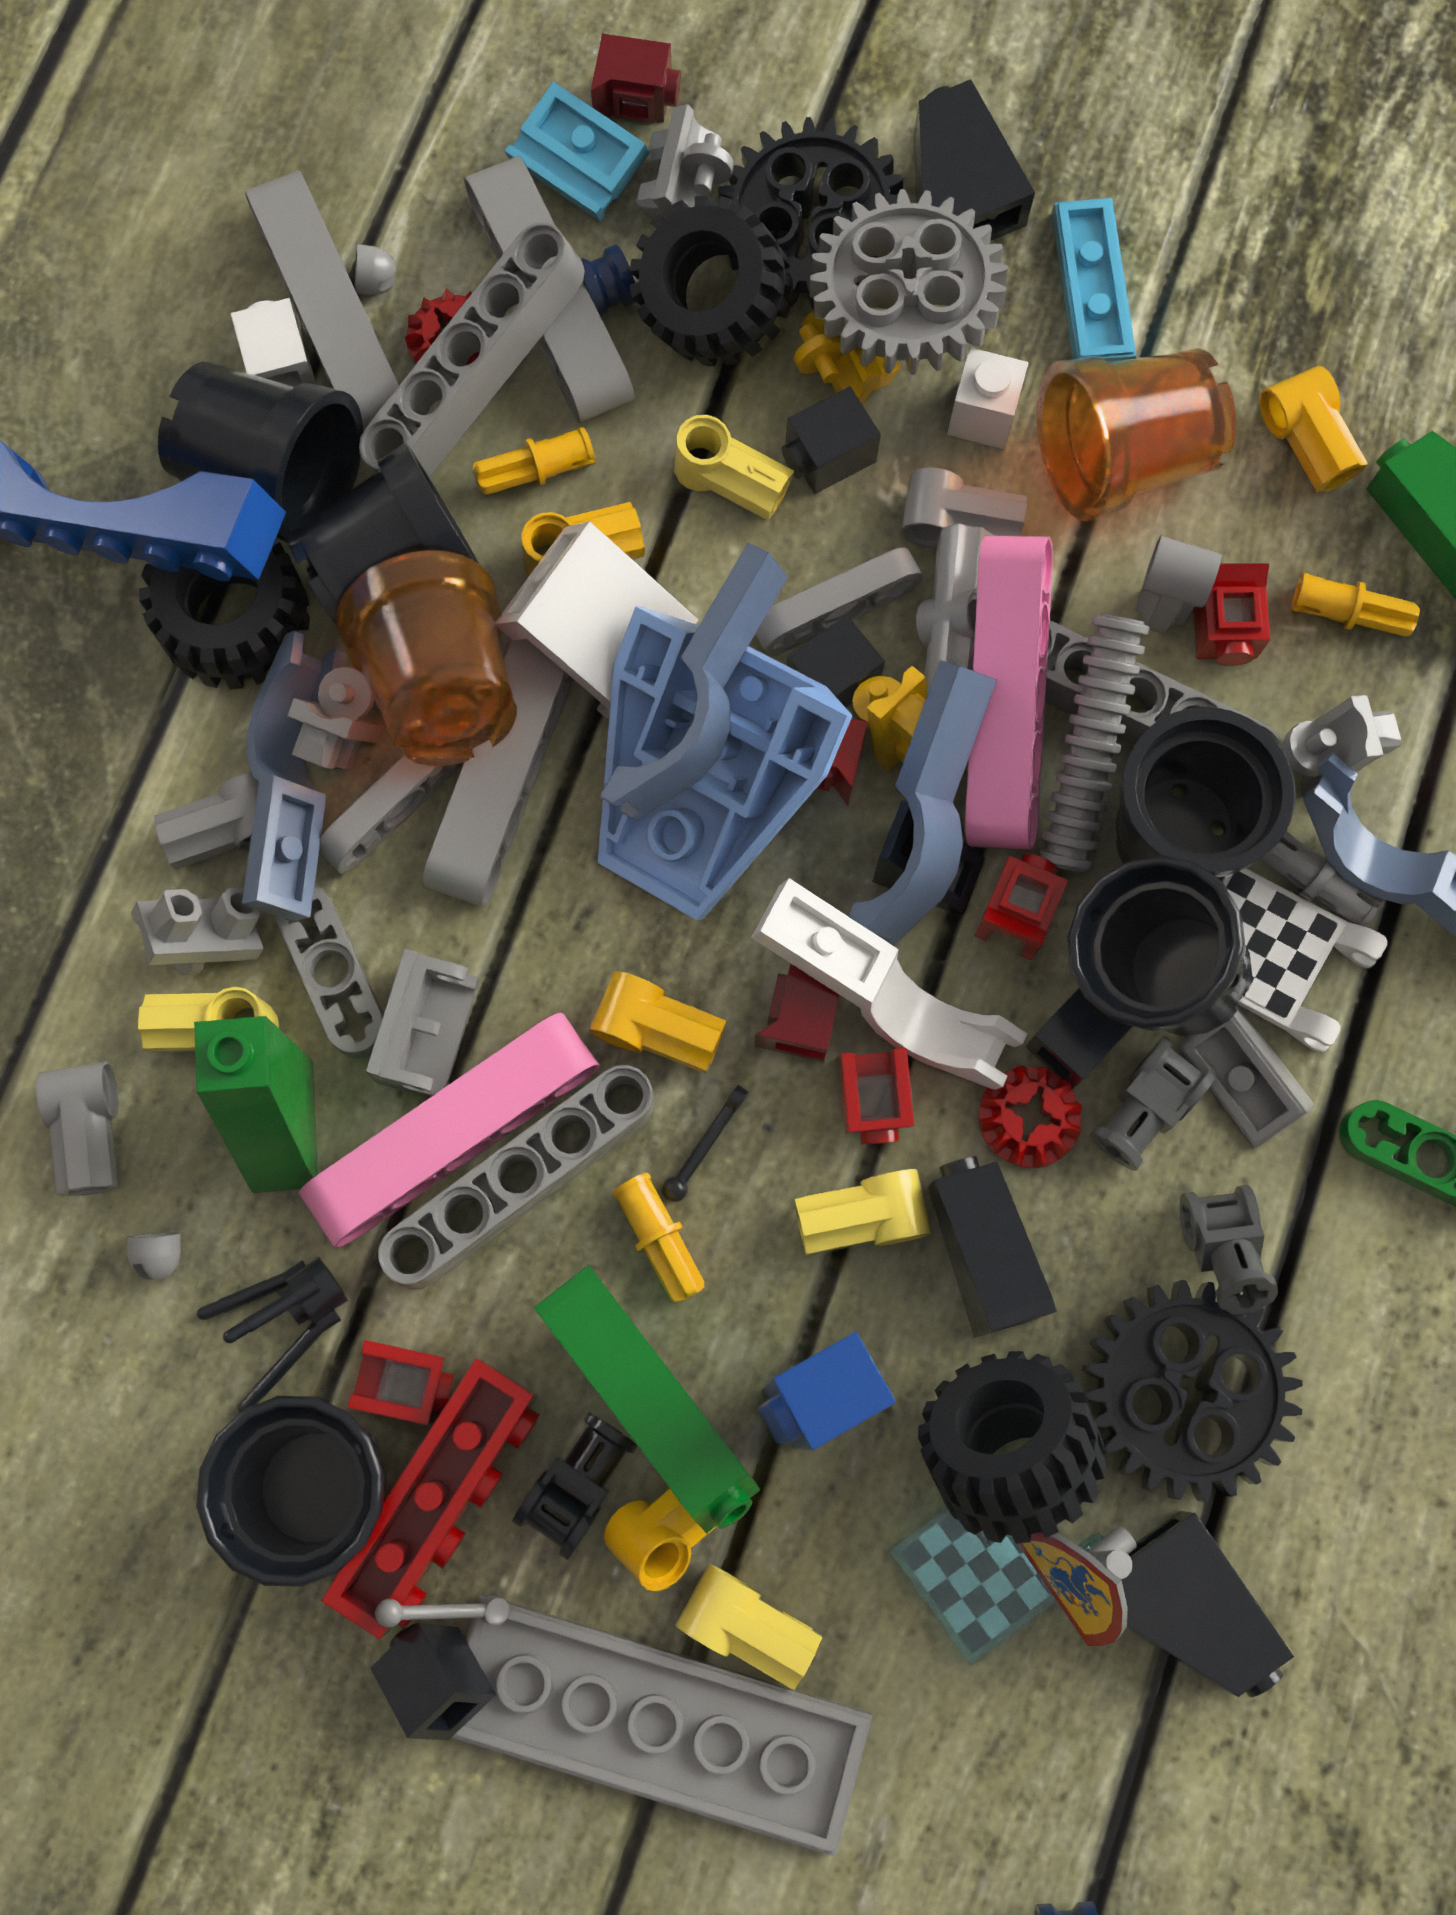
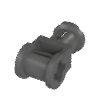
[1090,1036,1216,1171]
[1179,1185,1278,1315]

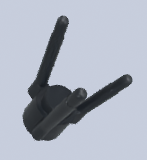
[197,1257,348,1413]

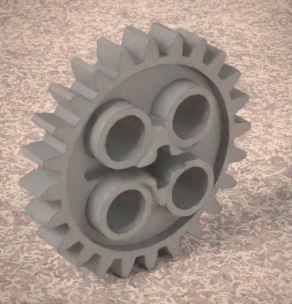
[810,189,1008,375]

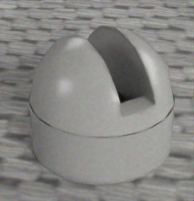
[354,244,397,295]
[126,1232,181,1280]

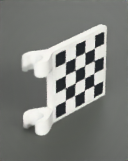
[1222,868,1387,1052]

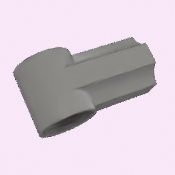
[900,467,1027,548]
[1135,535,1222,634]
[154,772,259,870]
[36,1061,119,1197]

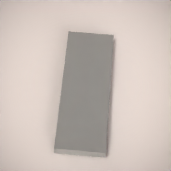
[452,1594,872,1857]

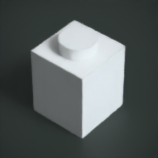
[231,298,316,387]
[947,347,1029,449]

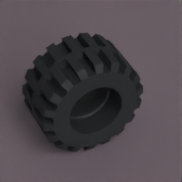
[630,195,793,367]
[139,538,310,689]
[918,1351,1107,1544]

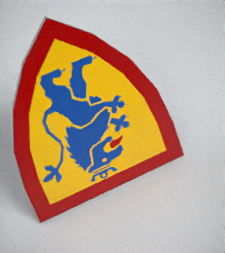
[1018,1526,1136,1646]

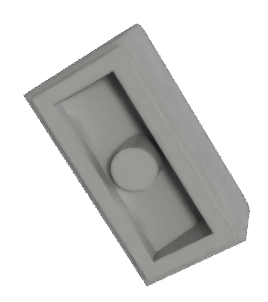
[1177,1004,1314,1149]

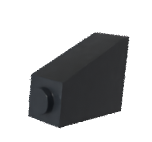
[913,79,1035,255]
[928,1156,1057,1338]
[1121,1511,1294,1697]

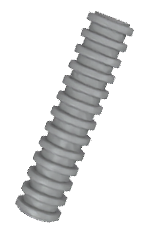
[1038,613,1149,872]

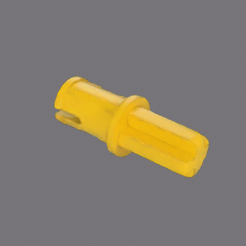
[473,427,595,495]
[1291,572,1420,637]
[612,1173,705,1303]

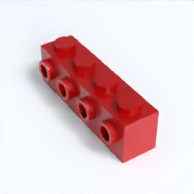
[321,1358,540,1639]

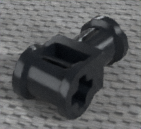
[512,1411,638,1560]

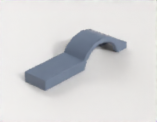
[600,543,788,821]
[242,630,345,921]
[849,660,997,946]
[1303,752,1456,937]

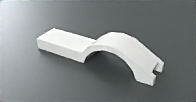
[751,878,1028,1090]

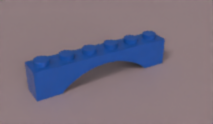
[0,442,286,581]
[758,1331,896,1451]

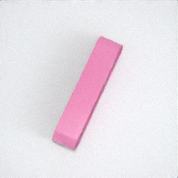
[965,536,1053,850]
[298,1013,600,1249]

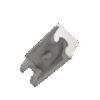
[366,949,480,1097]

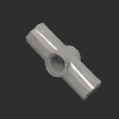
[916,524,993,693]

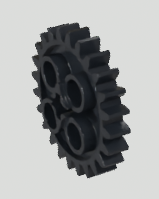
[718,117,903,309]
[1082,1280,1303,1502]

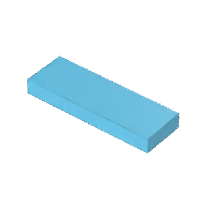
[1051,198,1136,371]

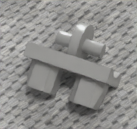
[636,104,734,220]
[287,666,384,770]
[1283,695,1401,796]
[131,888,263,975]

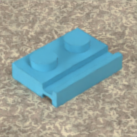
[504,81,649,223]

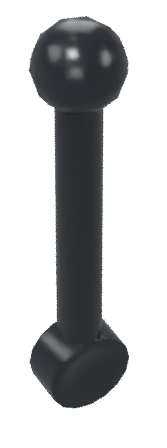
[662,1085,749,1202]

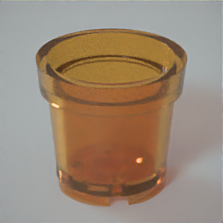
[1037,348,1236,521]
[336,550,517,766]

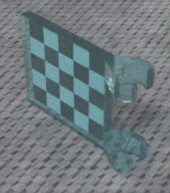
[889,1507,1104,1665]

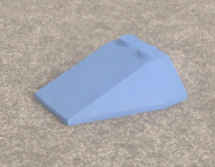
[598,606,852,921]

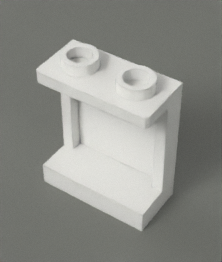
[494,521,698,718]

